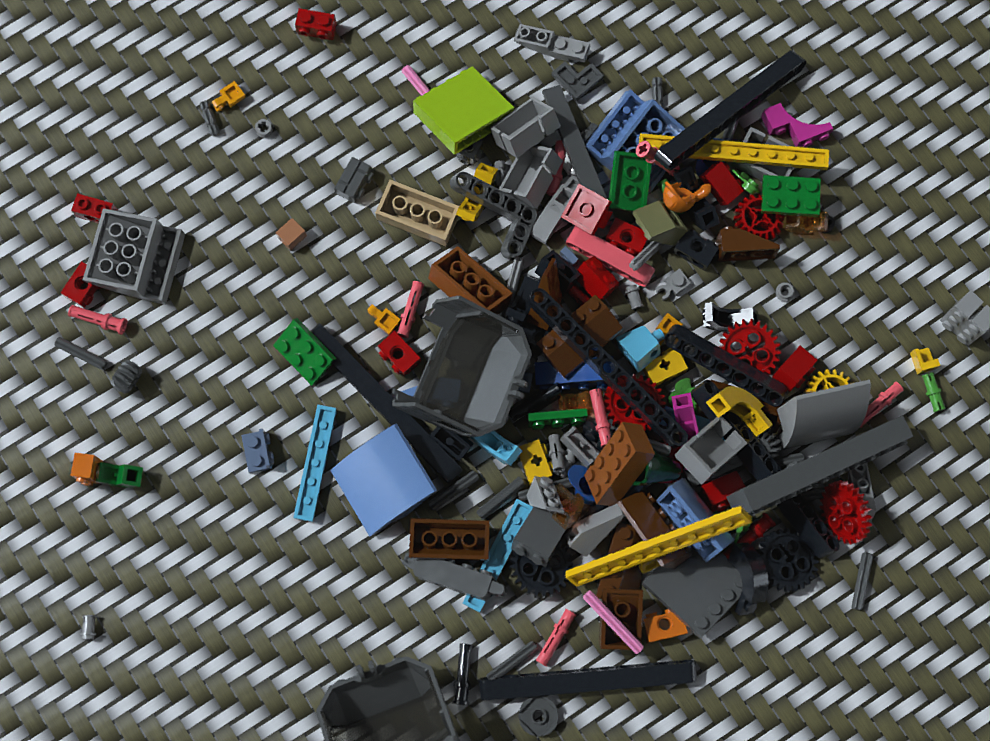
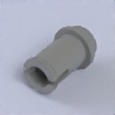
[625,285,643,310]
[80,615,96,640]

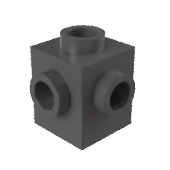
[457,139,483,166]

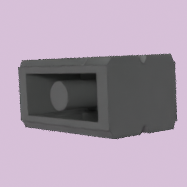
[334,157,374,203]

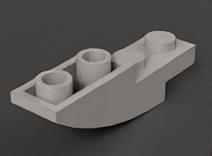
[514,24,590,62]
[530,175,579,244]

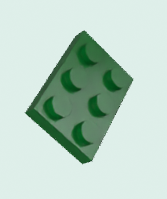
[609,151,652,211]
[761,175,821,217]
[273,318,336,386]
[528,408,588,430]

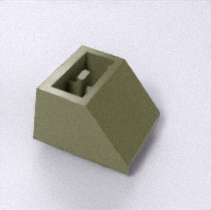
[632,200,688,246]

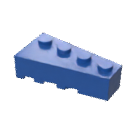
[534,356,613,391]

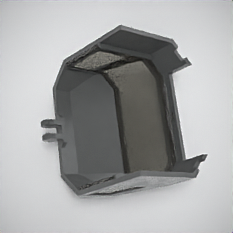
[392,296,532,437]
[316,656,460,741]

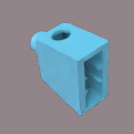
[616,326,665,373]

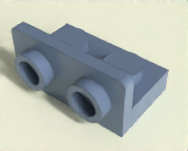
[241,429,274,473]

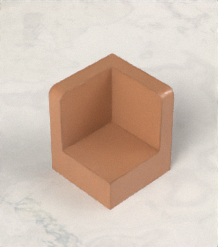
[276,218,307,251]

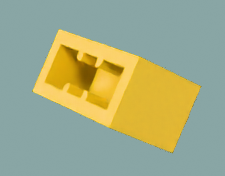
[643,348,688,387]
[518,439,553,486]

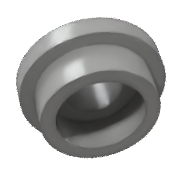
[775,283,795,302]

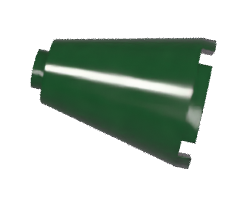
[633,451,682,486]

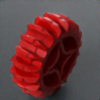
[733,193,785,240]

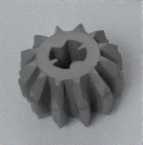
[111,360,142,394]
[757,429,782,458]

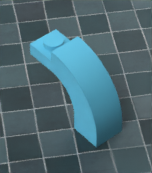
[470,431,522,466]

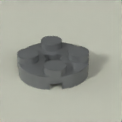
[518,696,558,737]

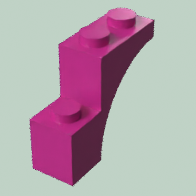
[761,103,833,148]
[671,392,699,470]

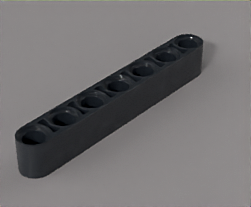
[664,324,787,407]

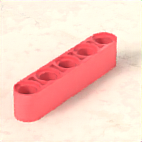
[565,226,655,287]

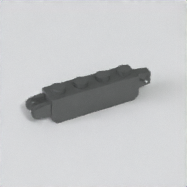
[402,553,508,601]

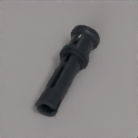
[452,643,472,705]

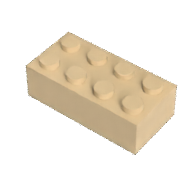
[375,180,459,246]

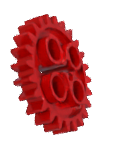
[719,318,781,376]
[603,374,666,432]
[819,480,873,545]

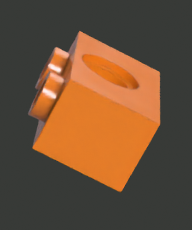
[70,453,103,486]
[642,609,688,644]

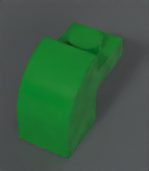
[95,462,143,488]

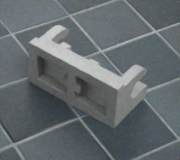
[560,426,600,468]

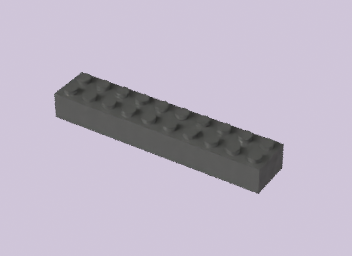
[726,415,913,516]

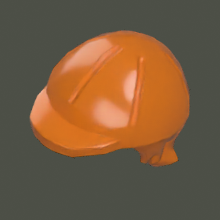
[663,181,712,213]

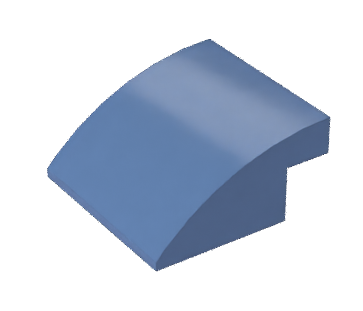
[585,90,685,193]
[330,423,437,536]
[656,478,735,562]

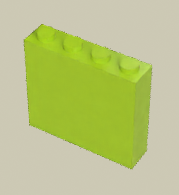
[413,66,514,155]

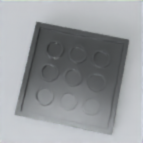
[642,545,742,639]

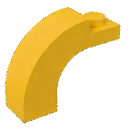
[456,163,498,222]
[706,386,773,437]

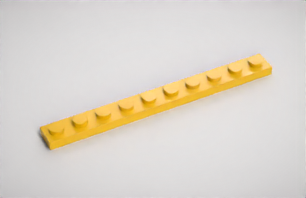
[639,133,829,170]
[566,506,752,587]

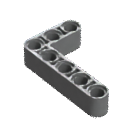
[450,172,537,259]

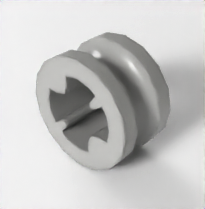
[255,119,273,138]

